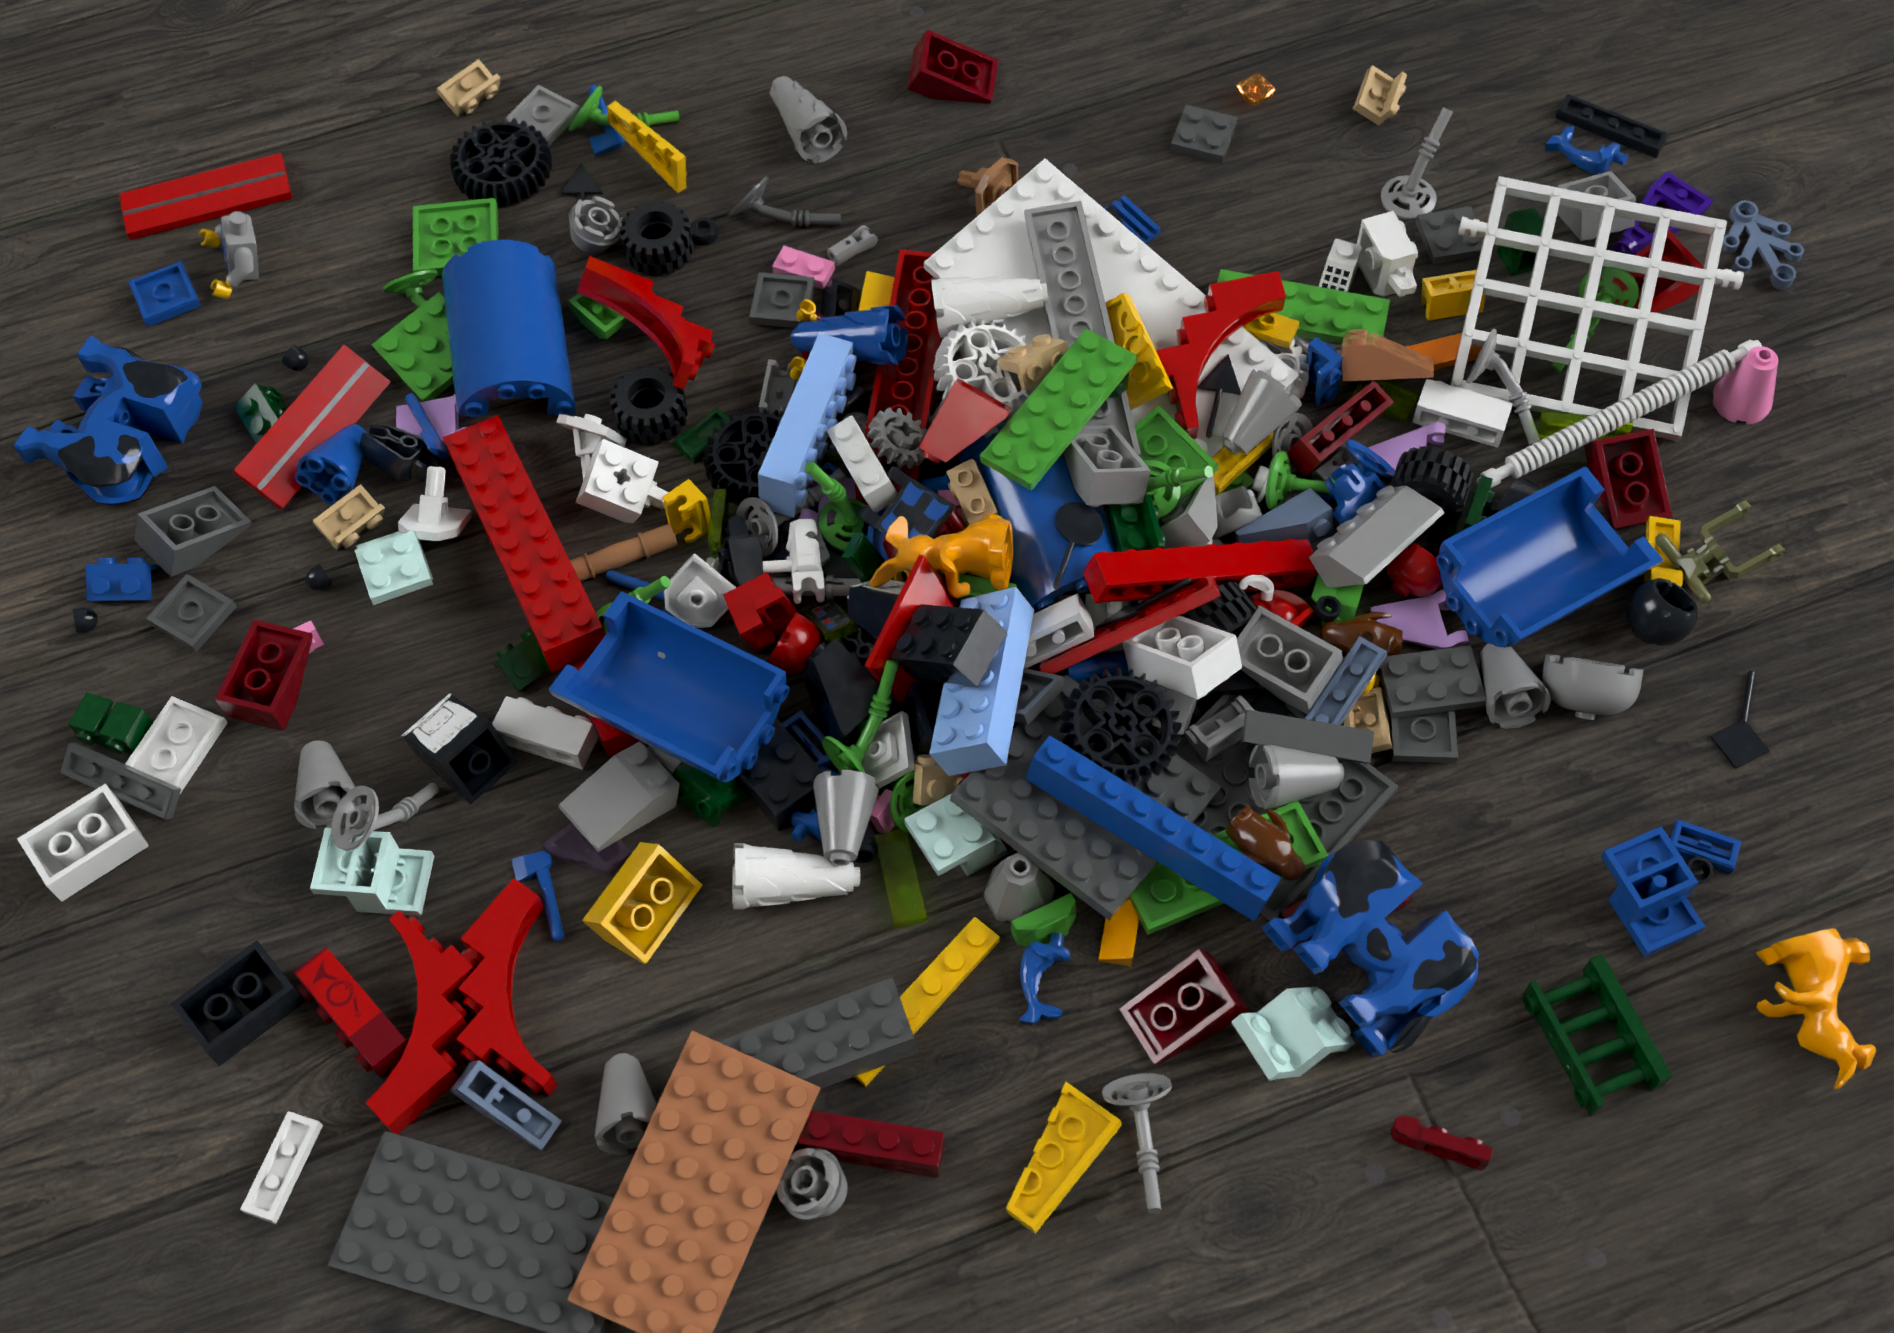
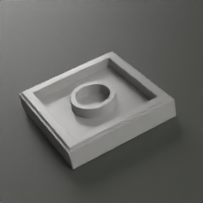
[506,85,581,146]

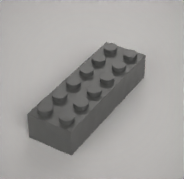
[718,977,919,1089]

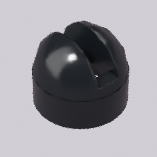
[282,345,308,371]
[305,564,332,591]
[1315,596,1341,623]
[73,607,98,633]
[1686,857,1713,885]

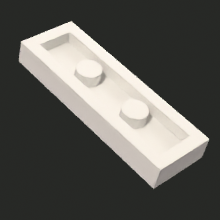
[240,1111,323,1224]

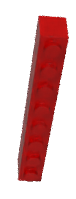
[1083,538,1318,603]

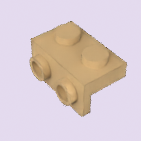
[437,59,501,117]
[1353,65,1407,126]
[998,334,1068,391]
[946,459,998,526]
[313,484,385,550]
[1344,687,1393,753]
[913,755,964,805]

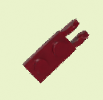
[1390,1115,1493,1171]

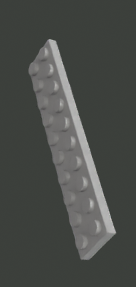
[1024,201,1141,457]

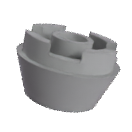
[569,196,623,253]
[776,1148,847,1219]

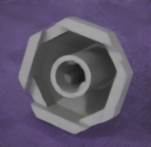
[984,852,1055,923]

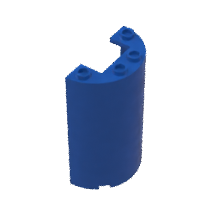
[442,240,576,417]
[959,422,1116,612]
[1436,466,1663,648]
[549,591,789,782]

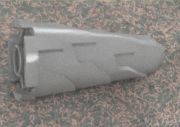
[770,76,847,163]

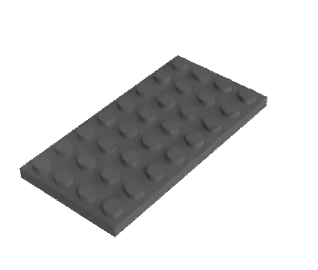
[328,1131,614,1333]

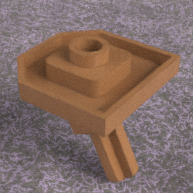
[957,157,1019,216]

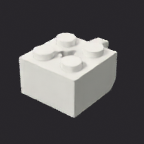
[1357,211,1418,297]
[576,439,669,523]

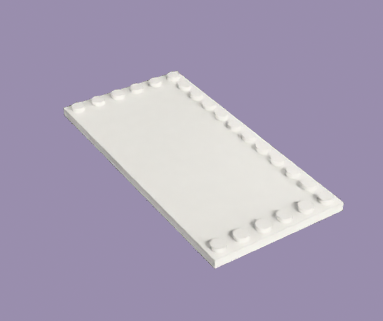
[924,159,1299,458]

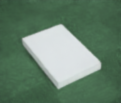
[125,696,228,794]

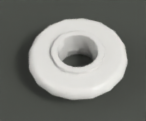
[1251,458,1274,503]

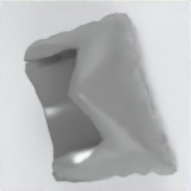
[1212,486,1263,540]

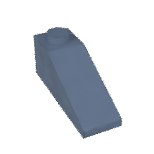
[1235,488,1334,543]
[450,1060,562,1150]

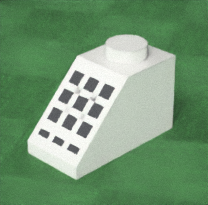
[1319,238,1363,292]

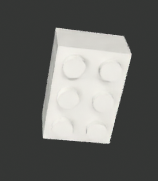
[1122,616,1242,700]
[17,784,149,902]

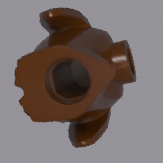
[1320,612,1403,672]
[1226,805,1305,881]

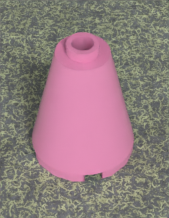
[1712,346,1778,424]

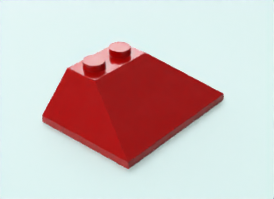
[864,554,960,707]

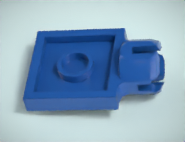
[1325,463,1386,524]

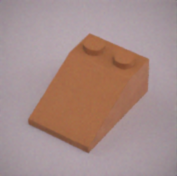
[1342,329,1434,381]

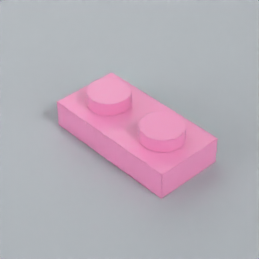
[772,246,835,289]

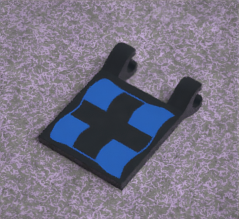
[858,466,956,538]

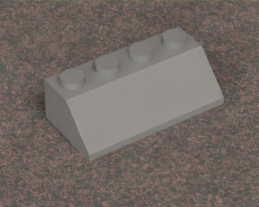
[1309,485,1444,588]

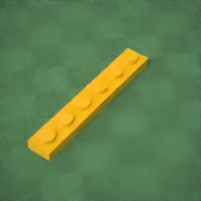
[855,917,1000,1087]

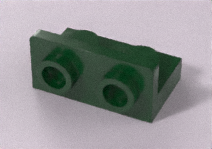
[1106,495,1165,552]

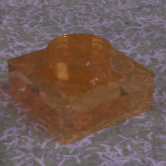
[1236,72,1275,107]

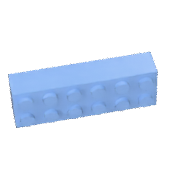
[758,333,857,518]
[929,587,1034,776]

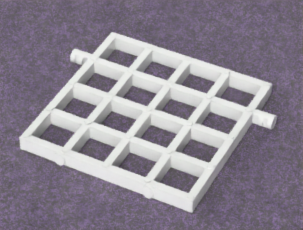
[1450,176,1744,441]

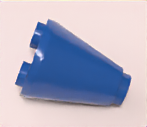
[295,424,367,505]

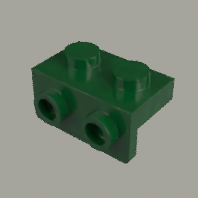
[234,383,288,444]
[1441,475,1495,539]
[492,628,549,691]
[673,763,747,827]

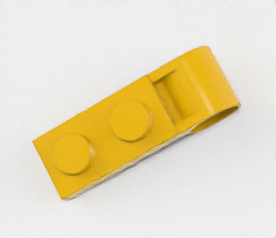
[1644,516,1683,587]

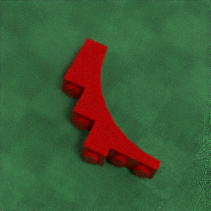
[577,256,715,389]
[1156,271,1286,439]
[456,878,558,1097]
[366,910,478,1135]

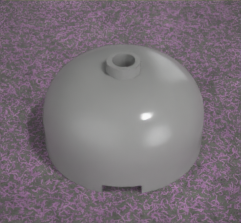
[1542,654,1644,720]

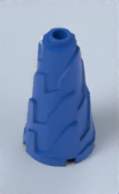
[791,305,908,365]

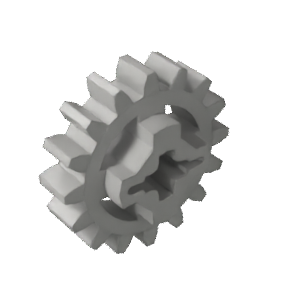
[867,407,928,469]

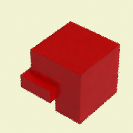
[723,572,799,654]

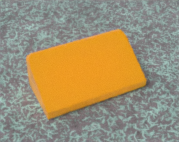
[1098,898,1139,967]

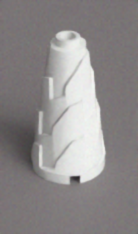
[931,277,1049,338]
[732,843,860,910]

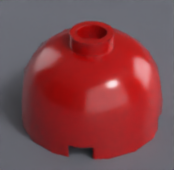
[1386,542,1443,597]
[767,612,821,676]

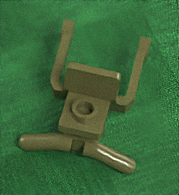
[1655,500,1785,603]

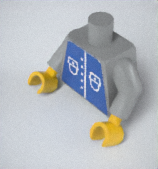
[199,211,259,299]

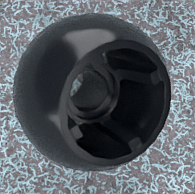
[1626,578,1698,646]

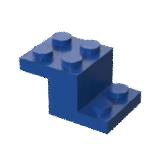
[1601,826,1705,957]

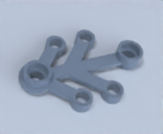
[1721,200,1804,290]

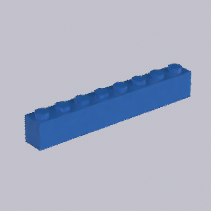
[1025,736,1281,922]

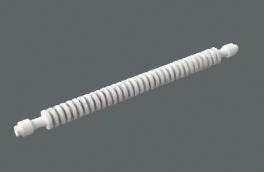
[1477,340,1762,488]

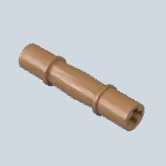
[570,523,678,582]

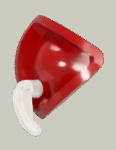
[1239,575,1315,628]

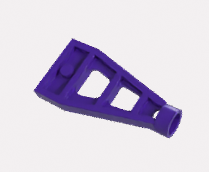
[1613,171,1713,255]

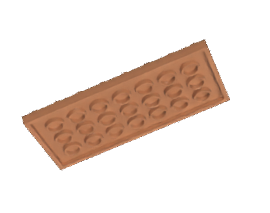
[567,1031,821,1333]

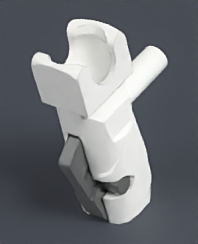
[762,519,830,604]

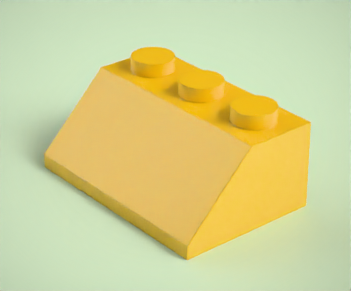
[582,842,703,964]

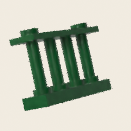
[1523,954,1673,1117]

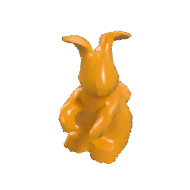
[869,512,1013,599]
[1756,928,1876,1090]

